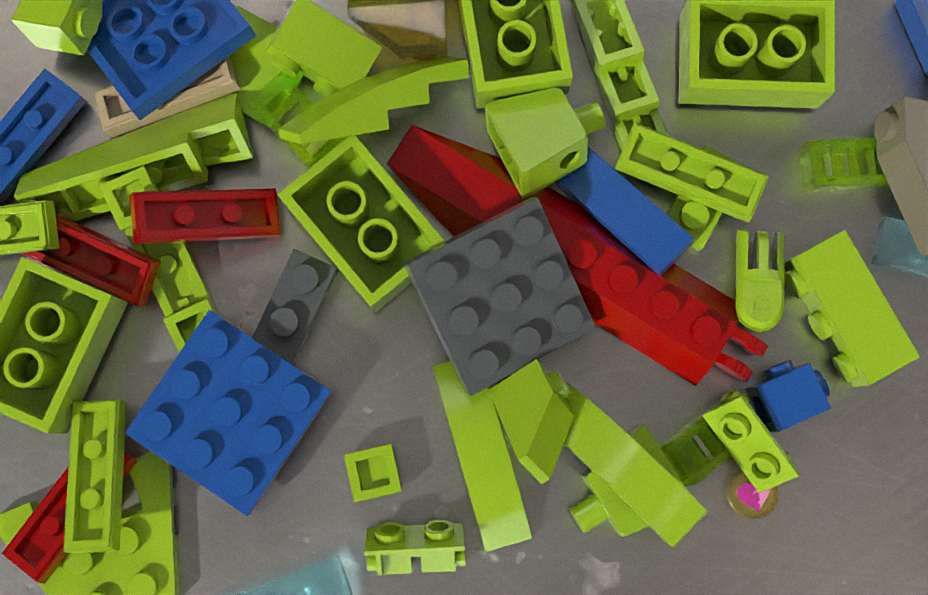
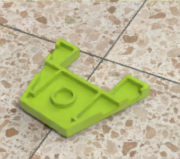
[0,451,180,595]

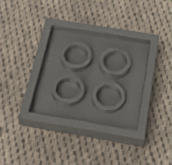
[403,197,596,396]

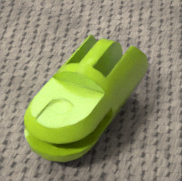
[736,229,785,332]

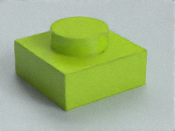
[344,443,403,503]

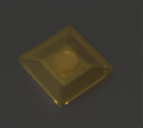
[347,0,448,60]

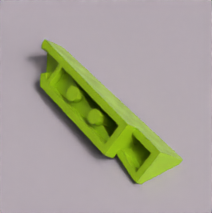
[14,92,253,221]

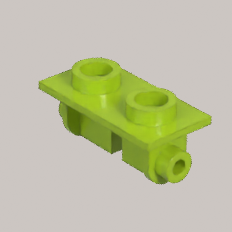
[702,389,800,493]
[364,520,465,576]

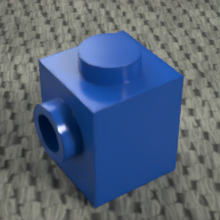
[745,360,831,432]

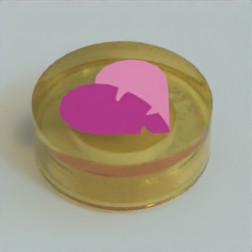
[726,471,779,519]

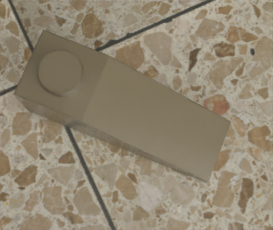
[874,96,928,256]

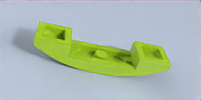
[99,166,219,353]
[433,361,532,552]
[564,380,708,549]

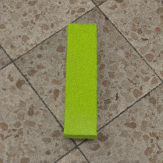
[571,0,669,152]
[279,56,469,144]

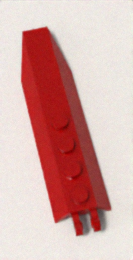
[387,125,768,386]

